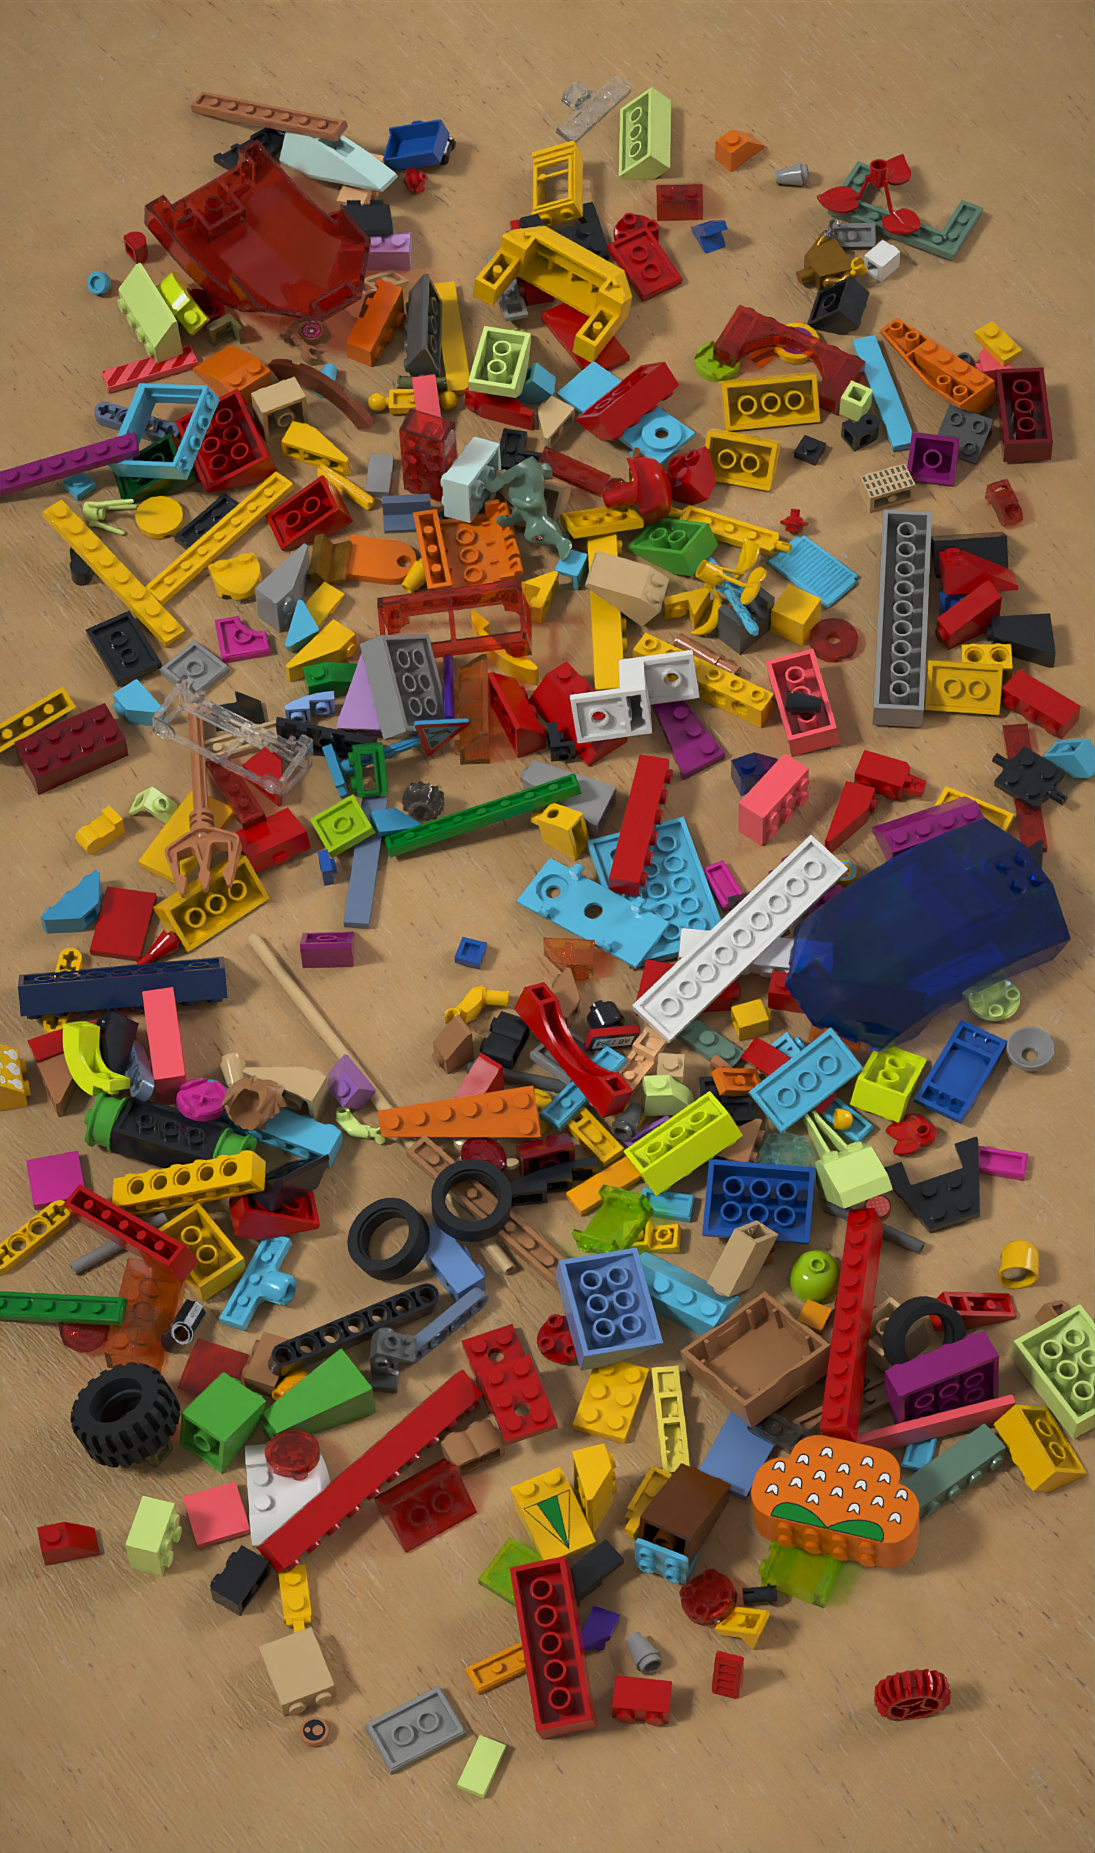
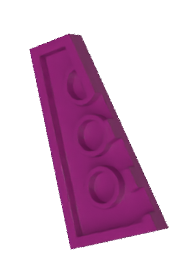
[652,700,725,780]

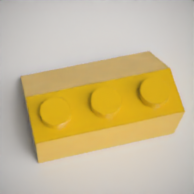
[705,428,781,491]
[994,1404,1087,1492]
[572,1443,616,1534]

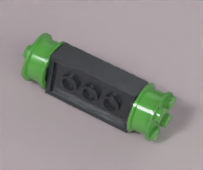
[84,1091,257,1168]

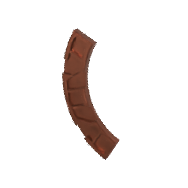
[268,359,375,430]

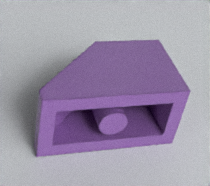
[328,1054,376,1109]

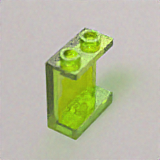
[571,1184,655,1254]
[758,1541,844,1608]

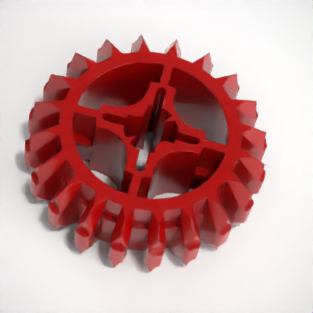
[874,1668,951,1721]

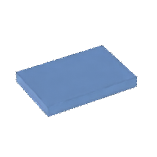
[699,1411,782,1501]

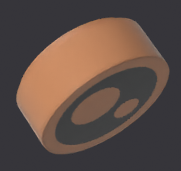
[300,1717,329,1747]

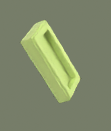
[457,1735,506,1799]

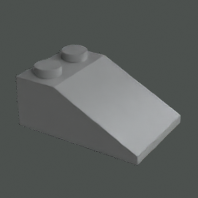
[255,543,310,632]

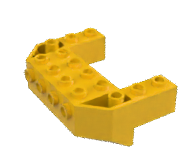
[473,226,632,363]

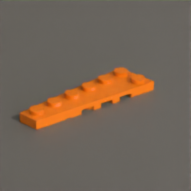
[377,1085,542,1138]

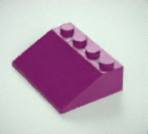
[885,1331,999,1424]

